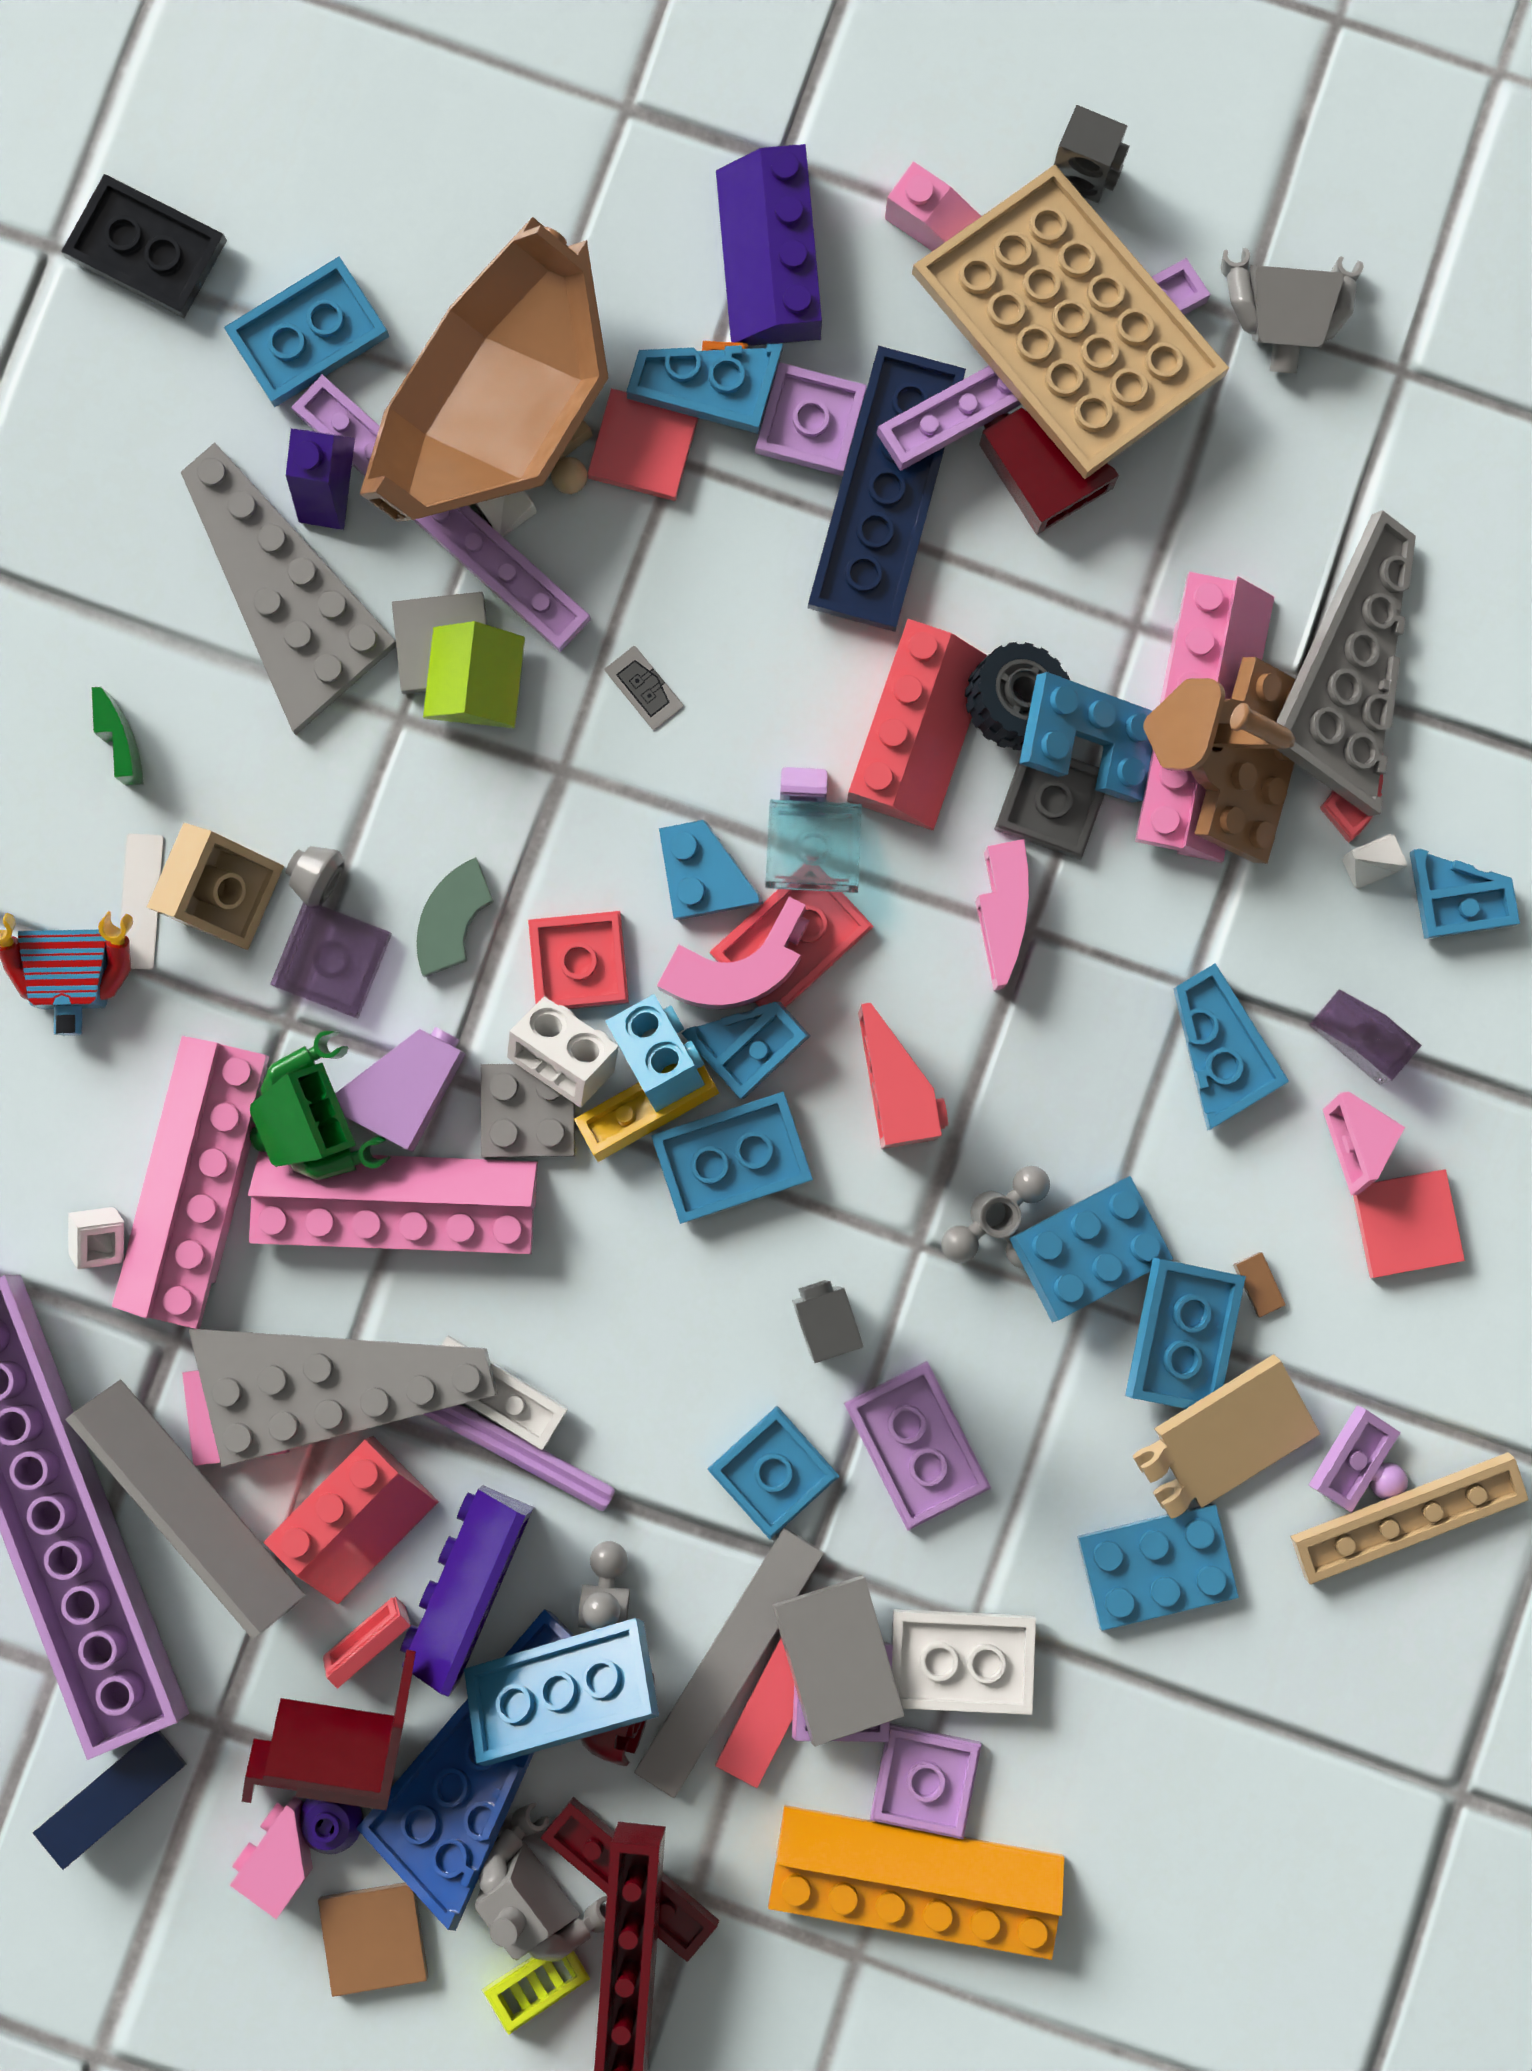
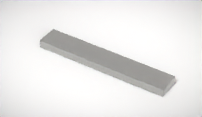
[634,1527,824,1798]

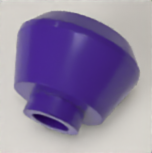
[300,1799,363,1854]

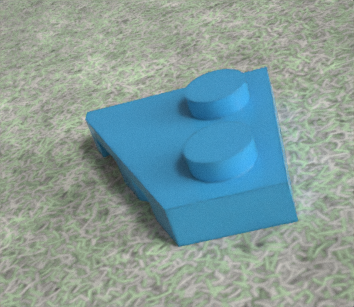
[659,820,763,920]
[1409,849,1520,939]
[682,1002,811,1099]

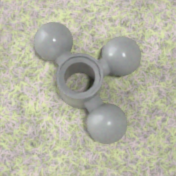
[941,1166,1050,1269]
[578,1541,630,1630]

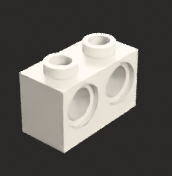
[507,996,619,1108]

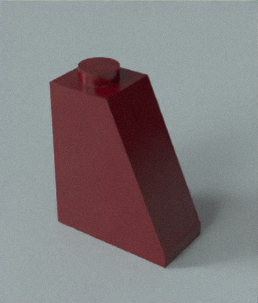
[979,407,1119,535]

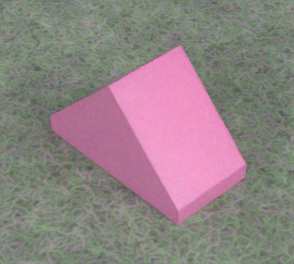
[1323,1092,1405,1196]

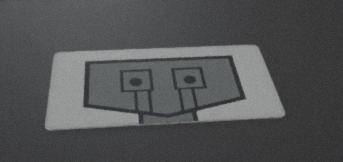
[604,646,683,730]

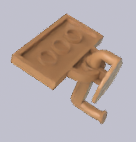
[1143,657,1296,864]

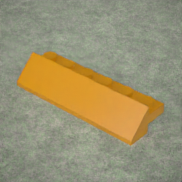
[768,1805,1064,1960]

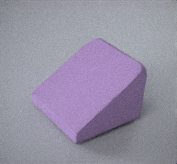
[780,767,827,804]

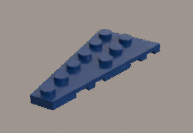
[357,1609,575,1931]

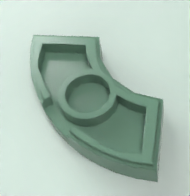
[416,857,494,978]

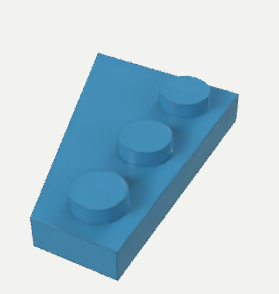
[1173,963,1289,1131]

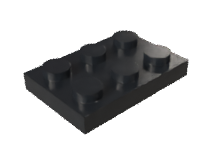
[61,174,227,318]

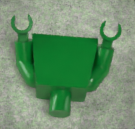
[250,1031,391,1180]

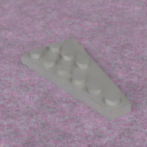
[181,442,396,735]
[1276,510,1416,816]
[189,1328,498,1467]

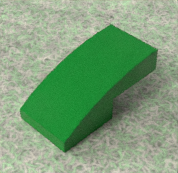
[91,687,144,786]

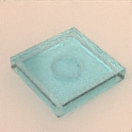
[765,799,862,893]

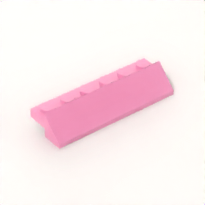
[1135,572,1274,863]
[112,1036,270,1329]
[248,1151,538,1254]

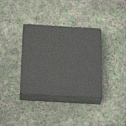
[994,756,1105,860]

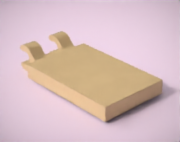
[1132,1354,1320,1519]

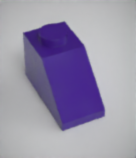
[286,428,355,530]

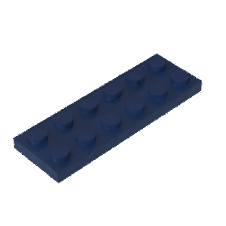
[808,345,966,632]

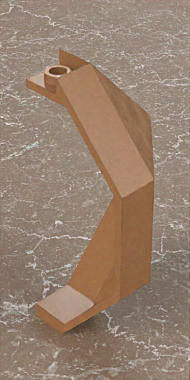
[360,217,609,522]

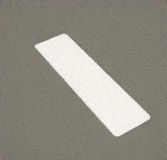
[120,833,163,970]

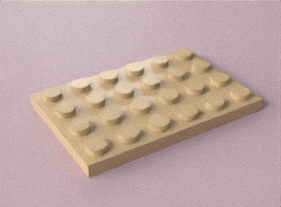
[912,165,1229,479]

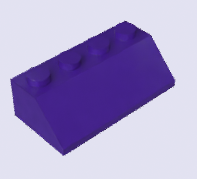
[716,144,822,346]
[400,1485,534,1697]

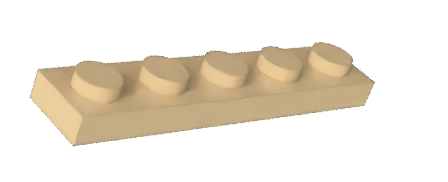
[1290,1452,1529,1584]

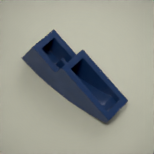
[33,1730,187,1870]

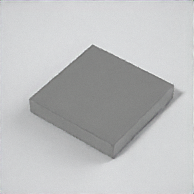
[392,592,487,694]

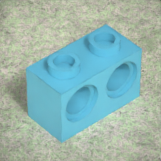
[605,994,705,1112]

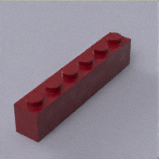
[594,1822,666,2071]

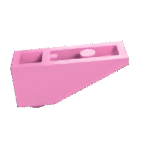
[885,161,981,251]

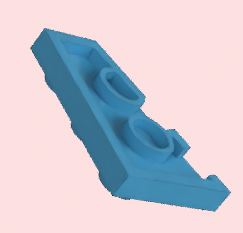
[626,344,783,434]

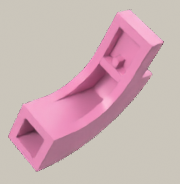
[657,896,810,1009]

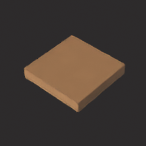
[318,1882,429,1997]

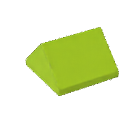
[423,621,525,728]

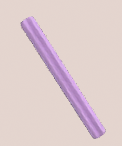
[424,1404,615,1511]

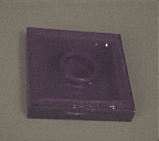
[270,902,392,1019]

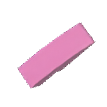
[975,839,1029,991]

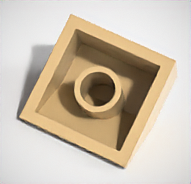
[147,822,284,950]

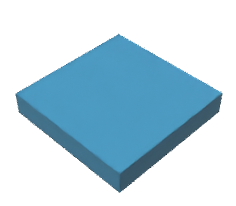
[707,1406,840,1540]

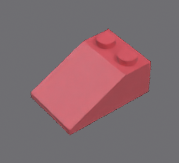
[858,1003,948,1149]

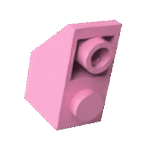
[230,1796,313,1919]

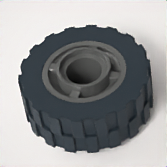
[965,642,1070,750]

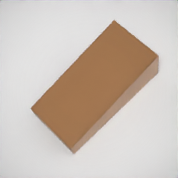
[1233,1252,1286,1318]

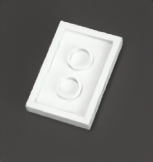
[892,1609,1036,1715]

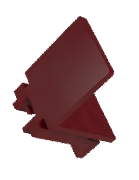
[241,1649,416,1811]

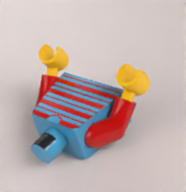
[0,911,133,1036]

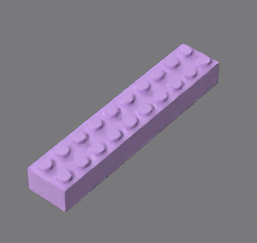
[0,1275,189,1760]

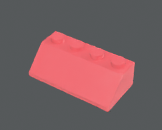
[847,619,987,830]

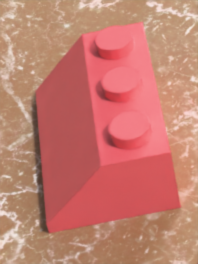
[263,1436,439,1604]

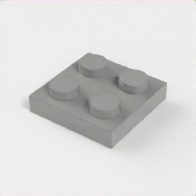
[481,1064,575,1158]

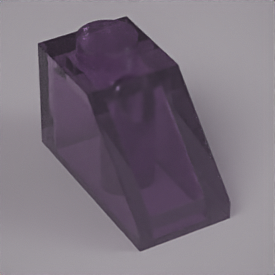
[1309,989,1422,1085]

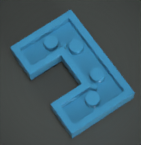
[1019,672,1153,803]

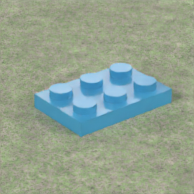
[224,256,390,408]
[651,1091,813,1224]
[1009,1176,1173,1323]
[1125,1257,1246,1409]
[1077,1503,1239,1631]

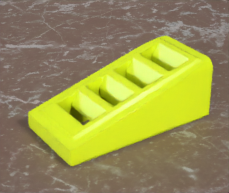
[482,1951,590,2035]

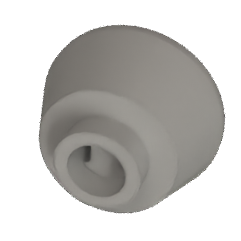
[285,846,345,907]

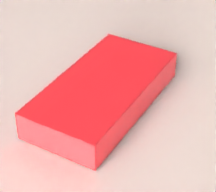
[323,1596,411,1689]

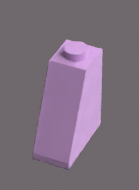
[335,1027,466,1152]

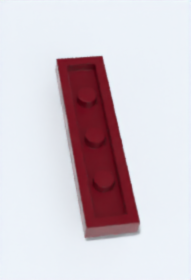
[541,1797,719,1962]

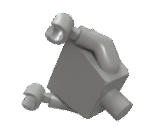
[1221,248,1364,373]
[474,1803,607,1961]

